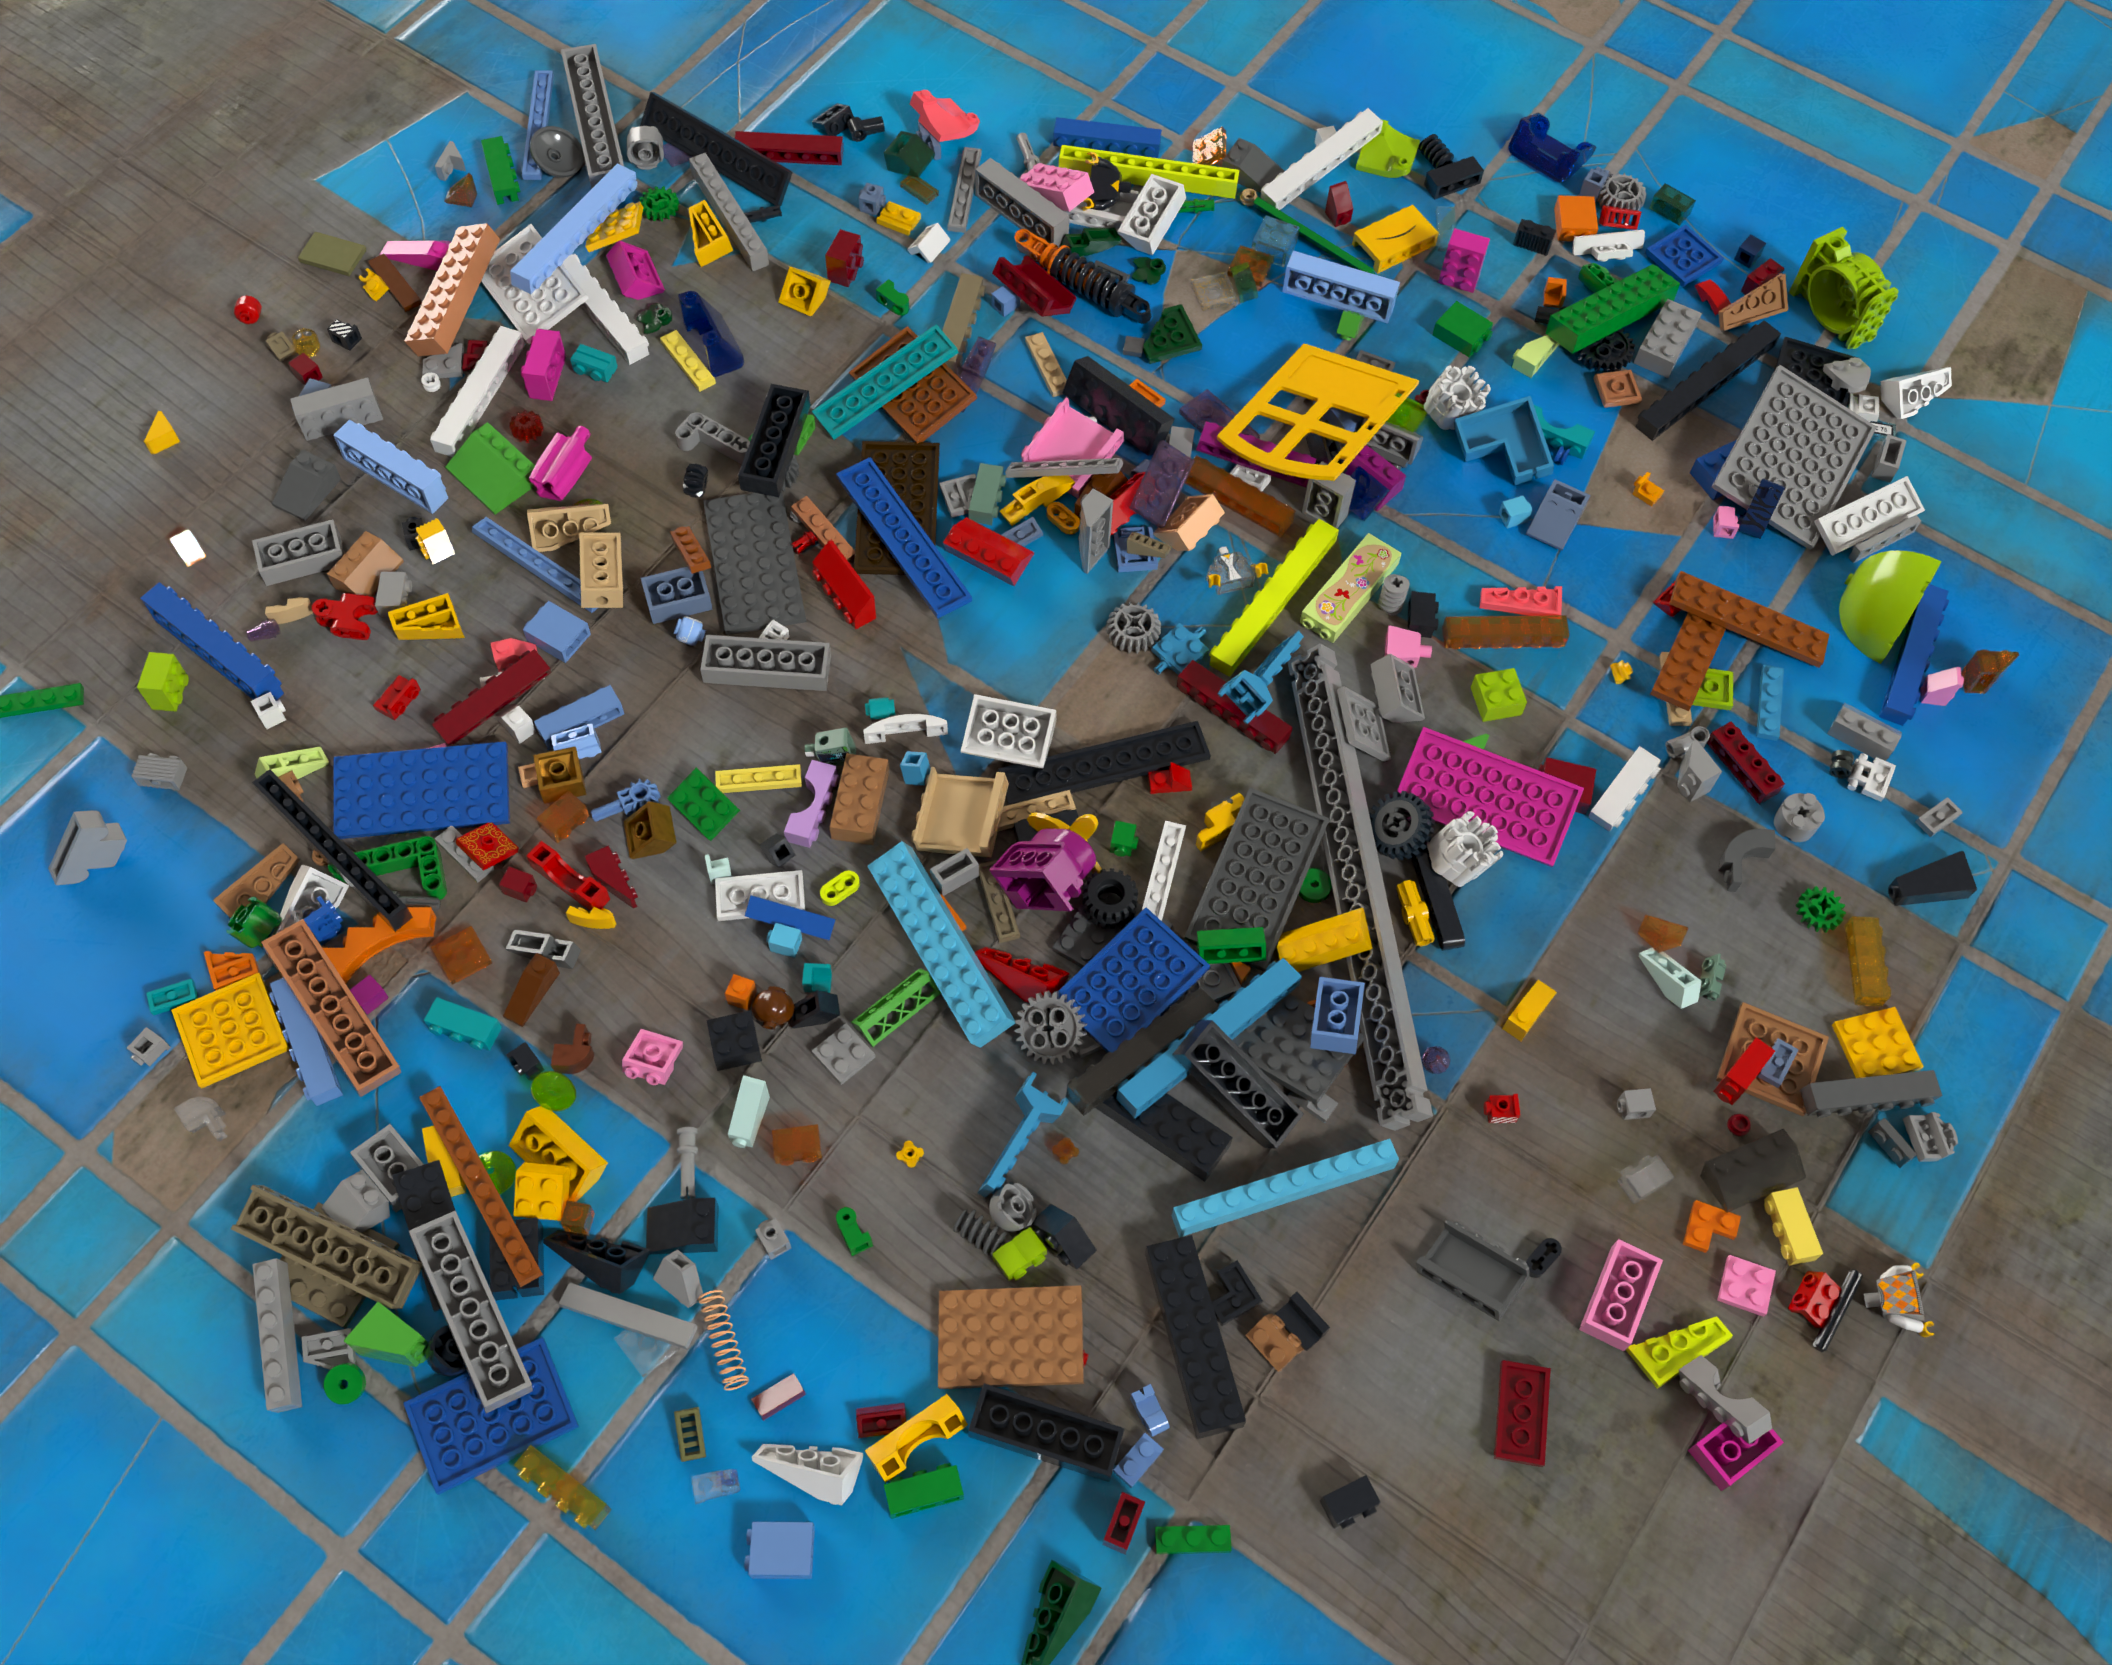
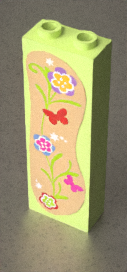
[1300,533,1402,643]

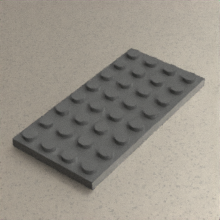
[703,490,806,635]
[1184,788,1330,972]

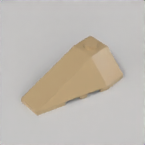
[527,504,611,552]

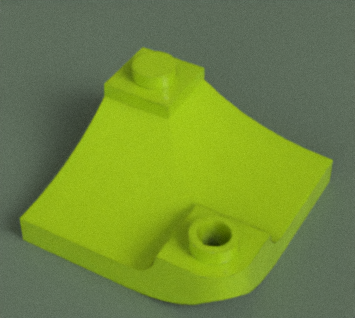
[1355,119,1420,178]

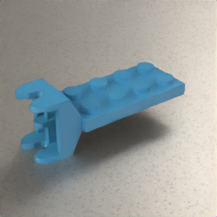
[1218,630,1304,724]
[977,1072,1071,1198]

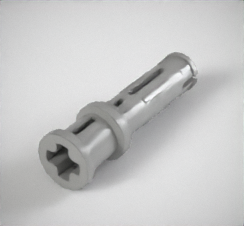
[1016,133,1040,172]
[677,1127,698,1200]

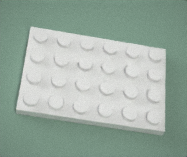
[481,224,589,344]

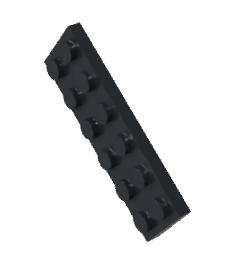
[392,1160,455,1312]

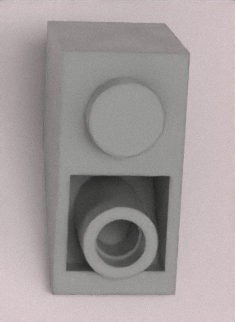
[653,1250,704,1308]

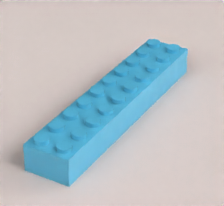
[867,841,1015,1048]

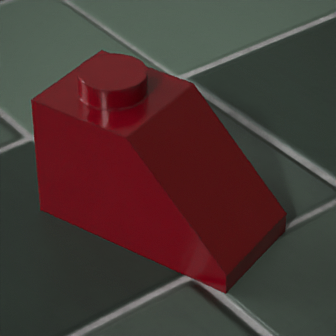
[1325,181,1353,227]

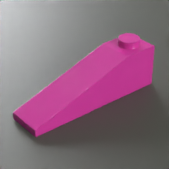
[380,241,451,271]

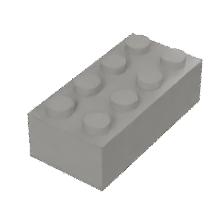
[1634,299,1702,378]
[290,377,383,441]
[252,519,345,586]

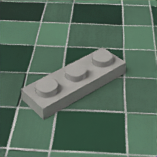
[435,826,494,883]

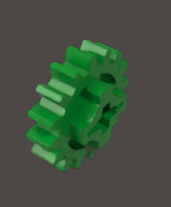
[639,186,679,222]
[1796,886,1846,933]

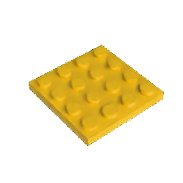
[171,973,289,1089]

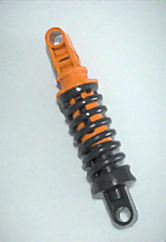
[1015,229,1152,324]

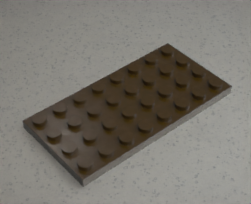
[854,441,940,575]

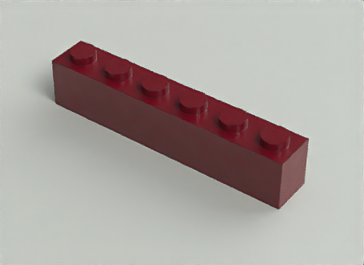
[735,131,844,166]
[432,649,551,747]
[1176,660,1293,754]

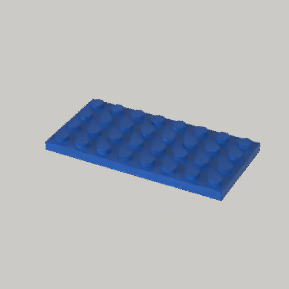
[334,742,510,839]

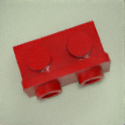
[373,675,421,720]

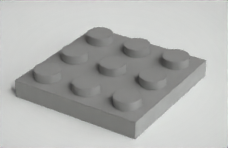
[1337,686,1391,762]

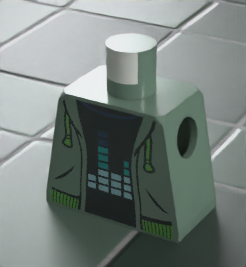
[805,728,856,766]

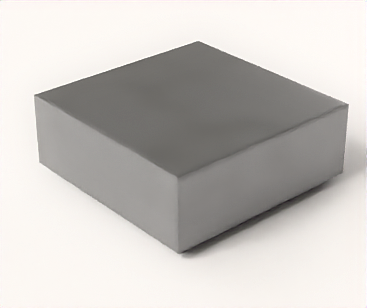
[1123,336,1145,357]

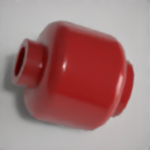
[234,295,262,324]

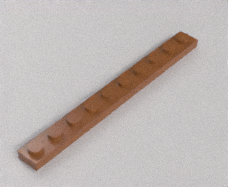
[419,1086,543,1287]

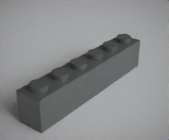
[1800,1070,1942,1118]

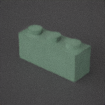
[969,463,1006,525]

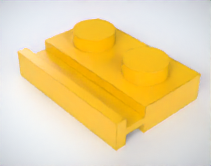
[876,201,921,236]

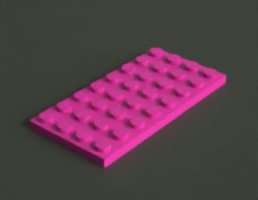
[1397,727,1584,867]

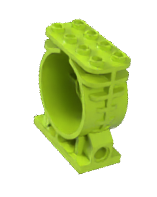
[1789,227,1899,349]

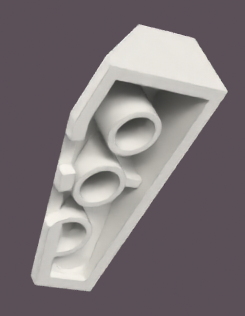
[1881,367,1952,419]
[752,1444,863,1505]

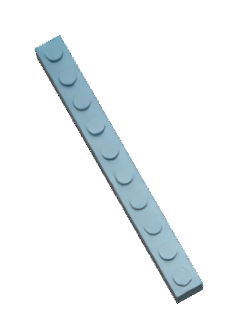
[1171,1139,1399,1238]

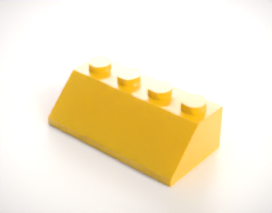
[1277,908,1373,972]
[508,1104,608,1205]

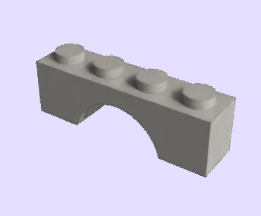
[1679,1355,1772,1444]

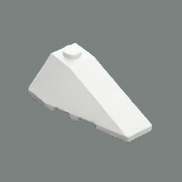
[272,865,349,936]

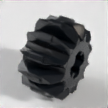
[683,463,708,498]

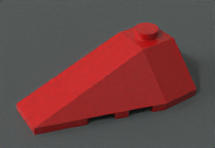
[975,947,1070,1003]

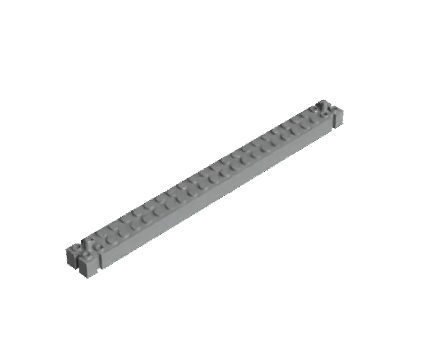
[1288,643,1433,1131]

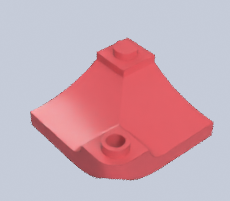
[910,90,980,142]

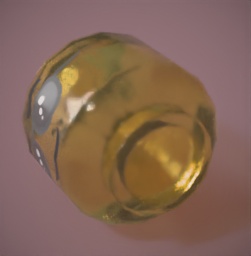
[292,328,320,357]

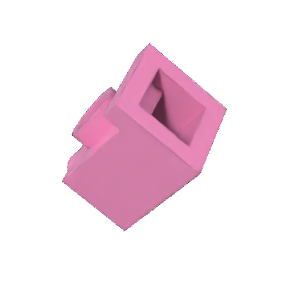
[1713,506,1739,539]

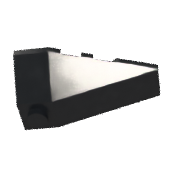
[543,1230,650,1294]

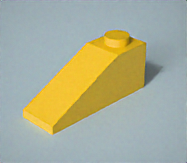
[1503,980,1557,1042]

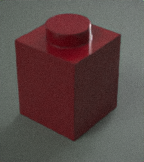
[288,353,323,385]
[499,867,537,903]

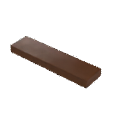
[367,253,422,312]

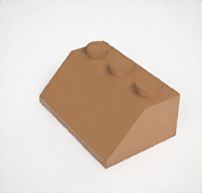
[327,531,404,597]

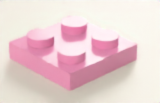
[1717,1255,1776,1317]

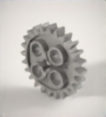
[1014,991,1087,1065]

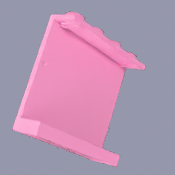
[1021,397,1124,499]

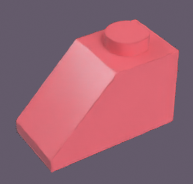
[491,638,538,672]

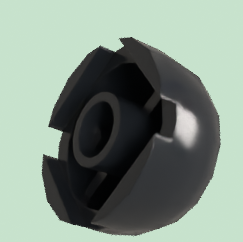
[426,1325,467,1377]

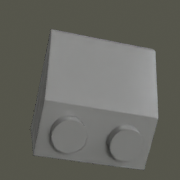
[1677,740,1722,802]
[322,1169,390,1233]

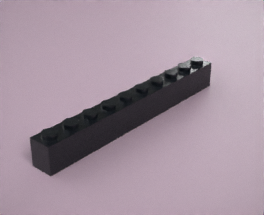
[1636,320,1781,441]
[252,769,413,932]

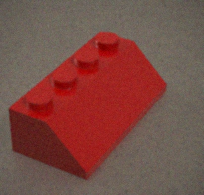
[943,517,1034,586]
[812,539,876,630]

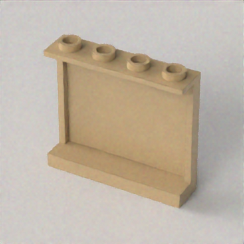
[911,767,1009,857]

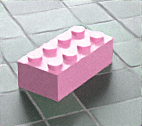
[1020,163,1094,212]
[1579,1239,1663,1351]

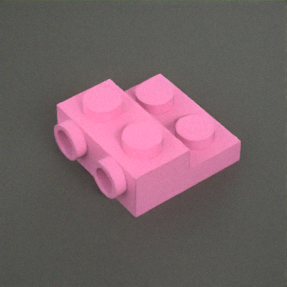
[622,1029,683,1085]

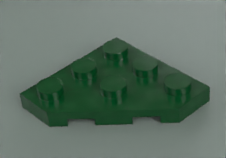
[1143,304,1202,364]

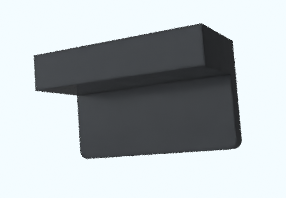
[1275,1292,1330,1351]

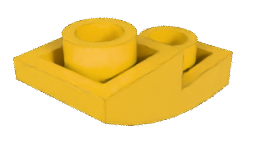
[566,906,616,929]

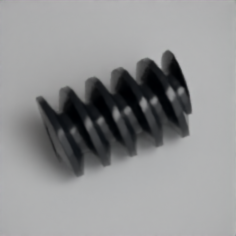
[1418,134,1454,169]

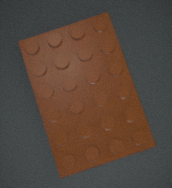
[849,326,977,444]

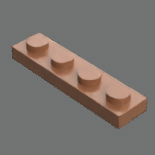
[791,496,855,562]

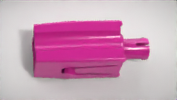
[529,426,592,501]

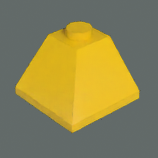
[778,266,831,316]

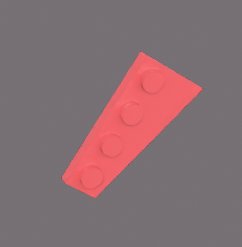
[1479,586,1562,620]

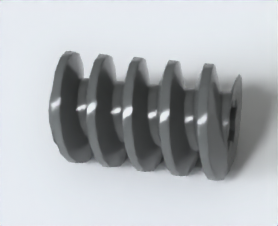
[953,1209,1006,1257]

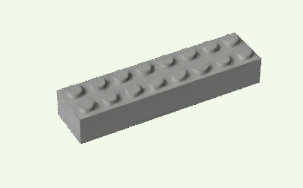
[409,1211,533,1413]

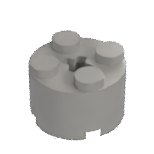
[627,126,664,170]
[1774,793,1825,842]

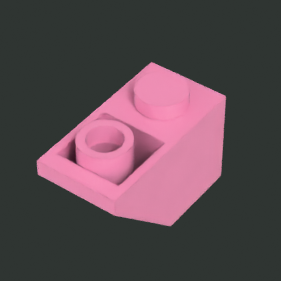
[1920,667,1964,706]

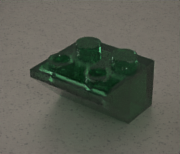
[884,131,935,178]

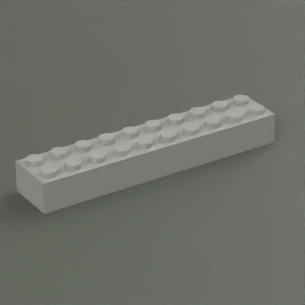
[561,44,624,188]

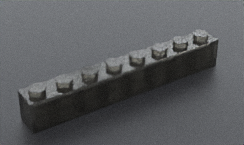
[1065,988,1219,1116]

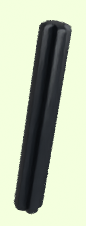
[1813,1269,1863,1352]

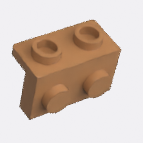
[1245,1314,1304,1372]

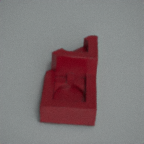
[462,340,489,371]

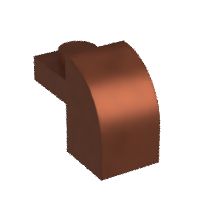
[551,1024,595,1074]

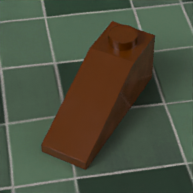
[503,953,560,1027]

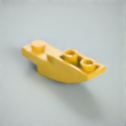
[999,475,1076,526]

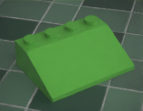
[445,422,535,515]

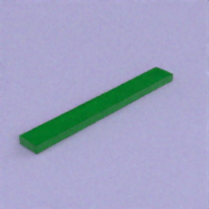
[1253,197,1376,275]

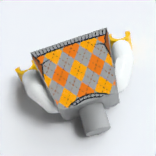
[1864,1263,1934,1337]

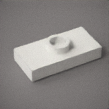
[1227,464,1271,493]

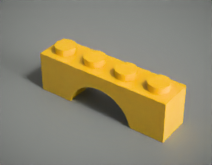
[865,1394,968,1483]

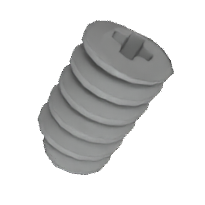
[1378,574,1410,616]

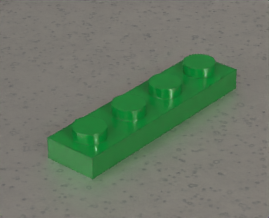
[0,683,84,718]

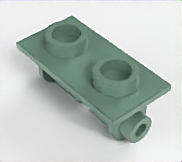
[1699,953,1726,1001]

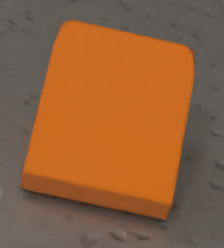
[1230,962,1251,985]

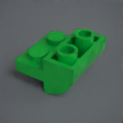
[1578,263,1620,293]

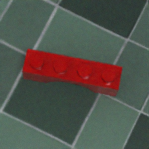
[526,841,610,911]

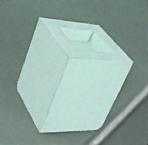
[705,854,732,885]

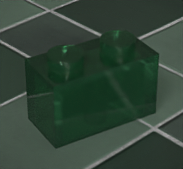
[1649,183,1696,226]

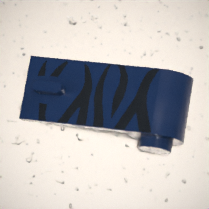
[1737,478,1785,539]

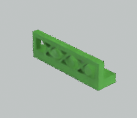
[851,968,941,1047]

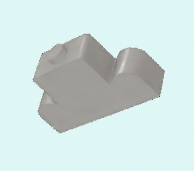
[48,811,127,885]

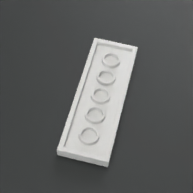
[1814,476,1925,556]

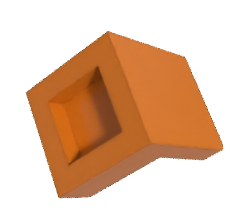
[1543,277,1567,308]

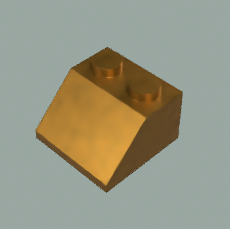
[533,747,587,804]
[623,801,677,859]

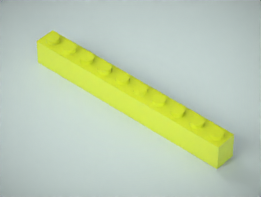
[1059,145,1239,199]
[1209,519,1339,677]

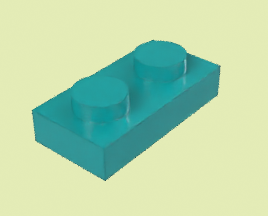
[146,978,198,1016]

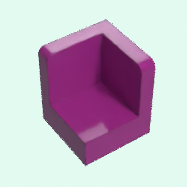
[350,975,389,1015]

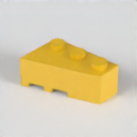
[689,200,733,267]
[388,593,465,640]

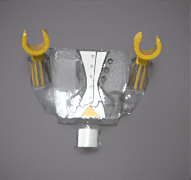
[1206,547,1268,595]

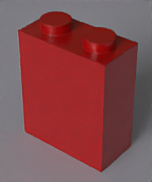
[1713,1037,1775,1105]

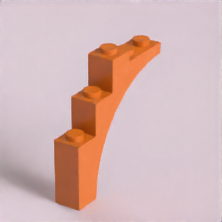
[323,907,436,984]

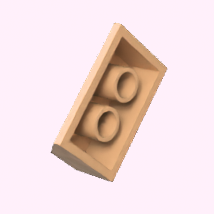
[1153,494,1225,551]

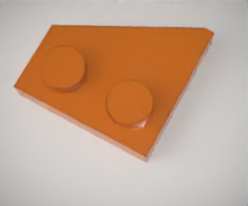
[203,951,260,991]

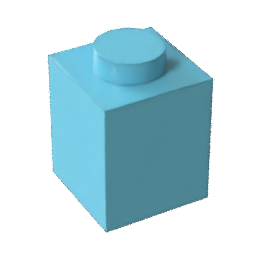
[1498,495,1532,528]
[766,923,802,958]

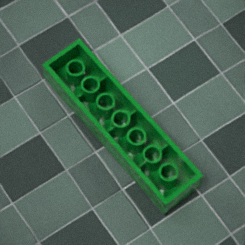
[1545,264,1680,354]

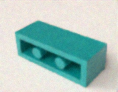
[424,997,502,1051]

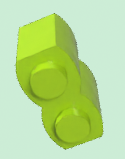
[992,1227,1047,1281]

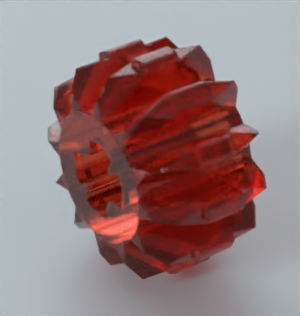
[509,409,544,443]

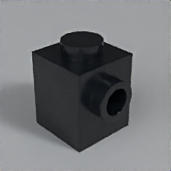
[760,833,796,867]

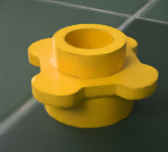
[896,1141,924,1168]

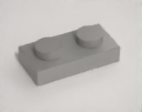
[1916,797,1963,837]

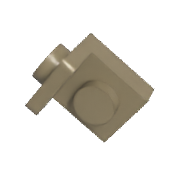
[265,331,296,362]

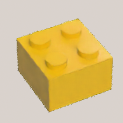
[514,1162,570,1221]

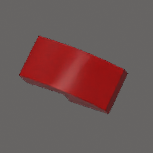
[1695,279,1731,315]

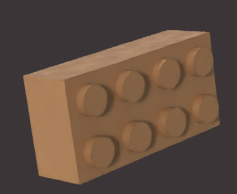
[830,753,889,845]

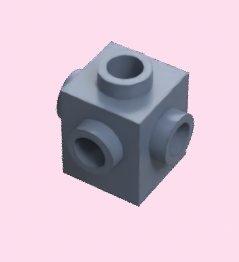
[858,183,886,216]

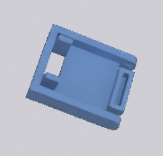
[1113,526,1158,573]

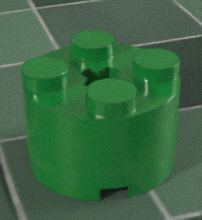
[226,897,282,948]

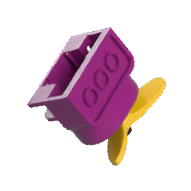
[989,812,1101,912]

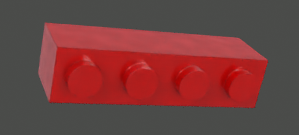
[1109,471,1160,535]

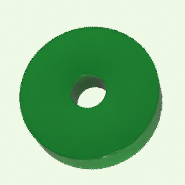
[1299,868,1332,903]
[324,1363,366,1404]

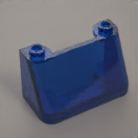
[1508,113,1597,183]
[678,291,744,378]

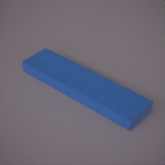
[745,895,836,940]

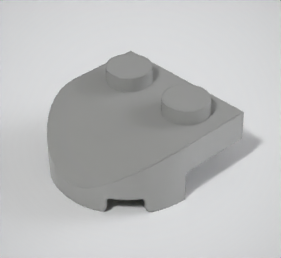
[1823,357,1871,393]
[1903,1112,1958,1162]

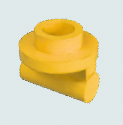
[1610,660,1633,684]

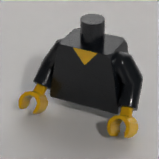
[1082,152,1131,211]

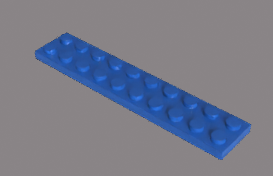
[836,457,972,619]

